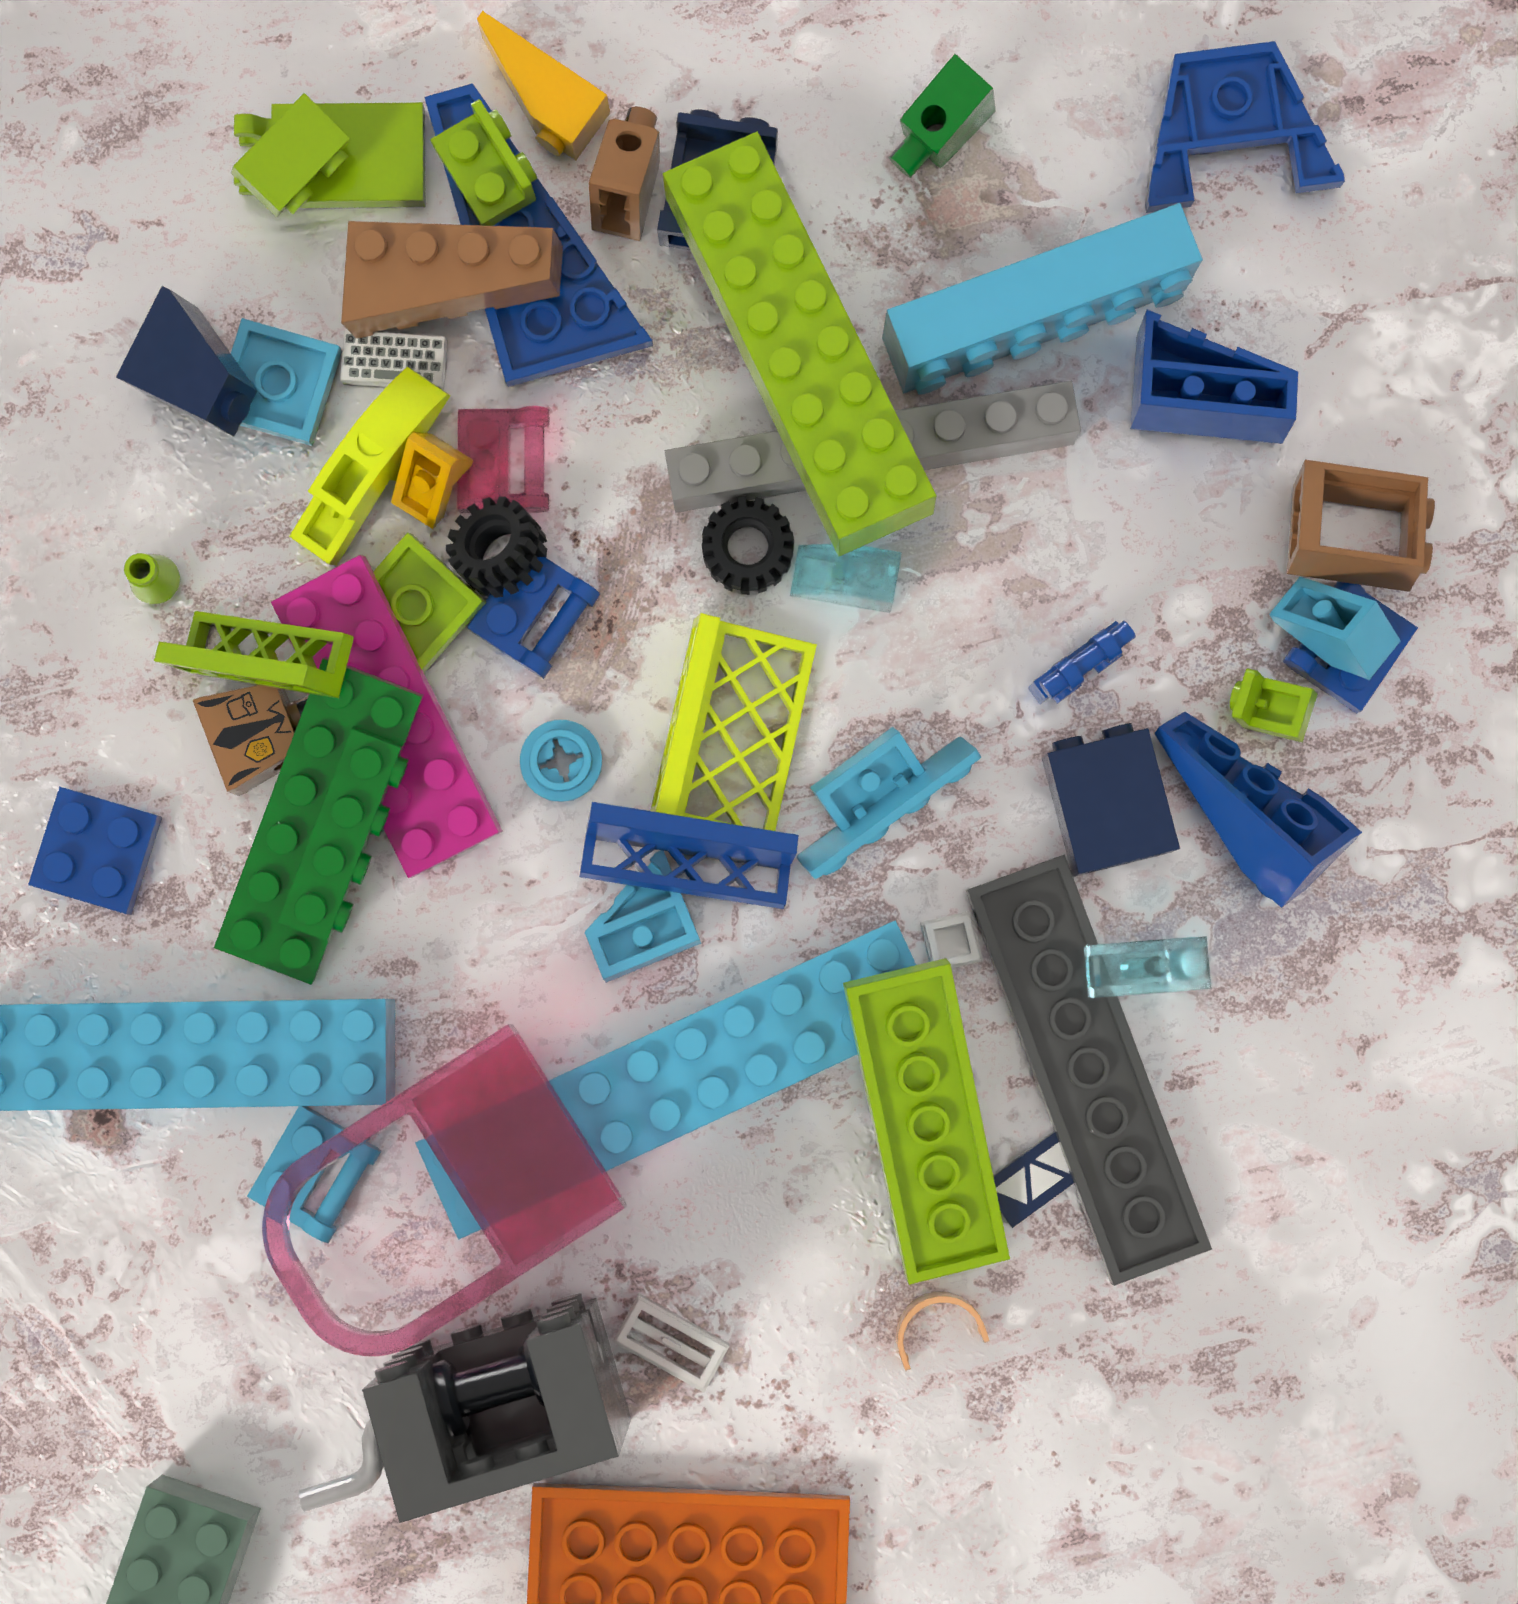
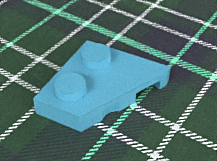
[585,850,701,983]

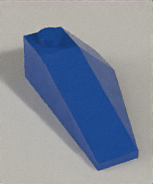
[1154,712,1362,908]

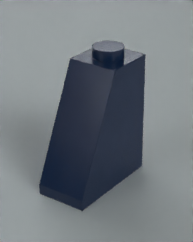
[116,286,257,437]

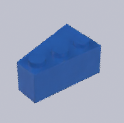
[1130,309,1298,444]

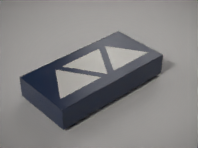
[993,1131,1074,1228]

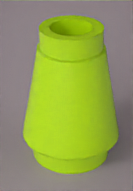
[124,553,180,604]

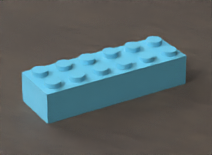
[882,203,1203,395]

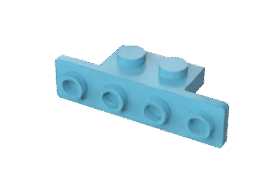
[797,727,981,879]

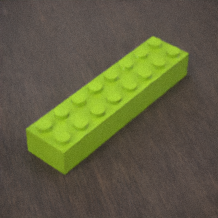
[663,131,937,557]

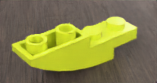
[289,367,451,566]

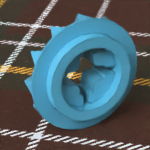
[520,720,602,802]

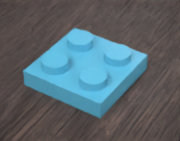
[231,318,342,446]

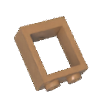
[1287,459,1435,592]

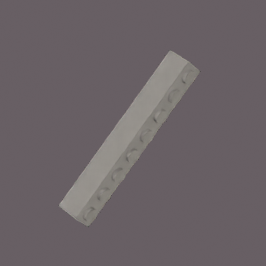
[664,381,1081,513]

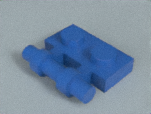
[1028,621,1136,704]

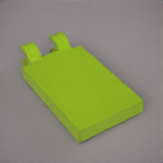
[234,102,426,208]

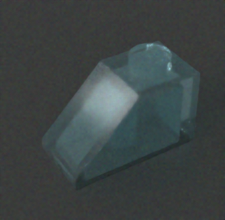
[790,544,902,613]
[1084,936,1212,998]

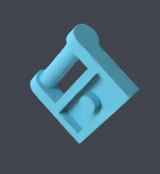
[247,1106,381,1243]

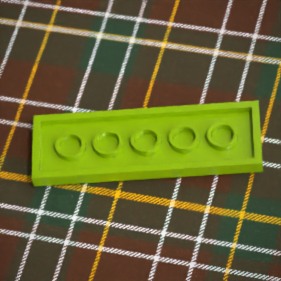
[843,958,1010,1285]

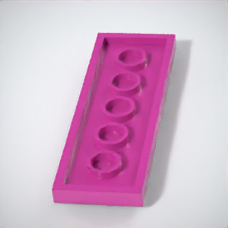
[271,555,503,878]

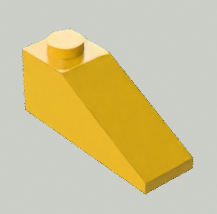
[477,11,610,161]

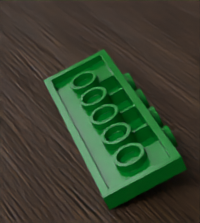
[214,657,424,985]

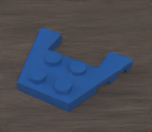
[1145,41,1345,213]

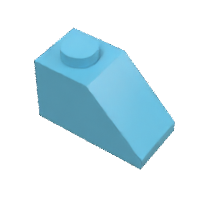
[1269,577,1401,680]

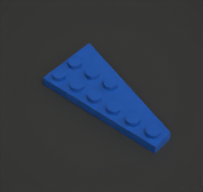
[424,83,653,387]

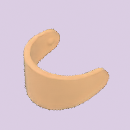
[896,1291,990,1371]

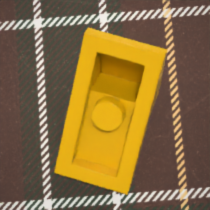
[391,432,473,529]

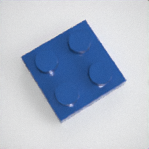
[28,786,162,915]

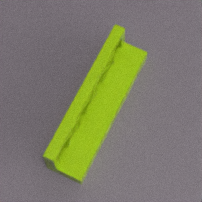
[154,611,354,698]

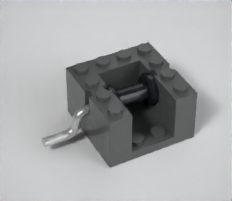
[298,1293,631,1523]

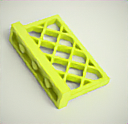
[650,613,817,831]

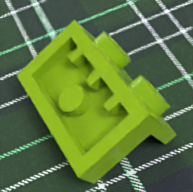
[430,99,538,226]

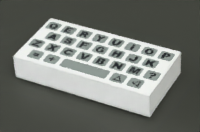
[340,330,447,391]

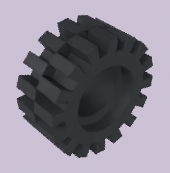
[446,496,548,598]
[702,496,794,595]

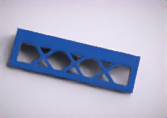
[579,802,799,909]

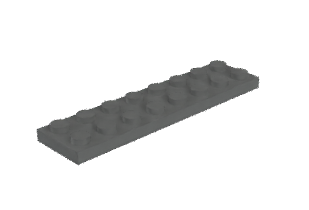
[966,854,1212,1286]

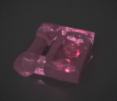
[457,406,550,513]

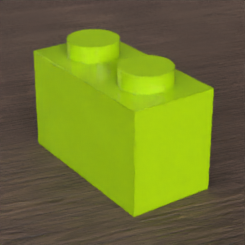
[231,93,350,217]

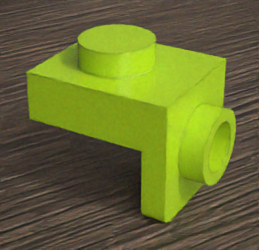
[1230,668,1318,743]

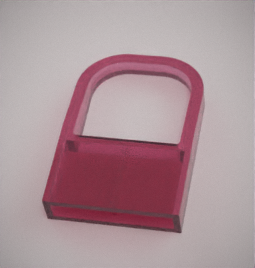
[262,1024,627,1356]

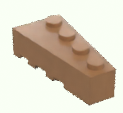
[341,221,563,339]

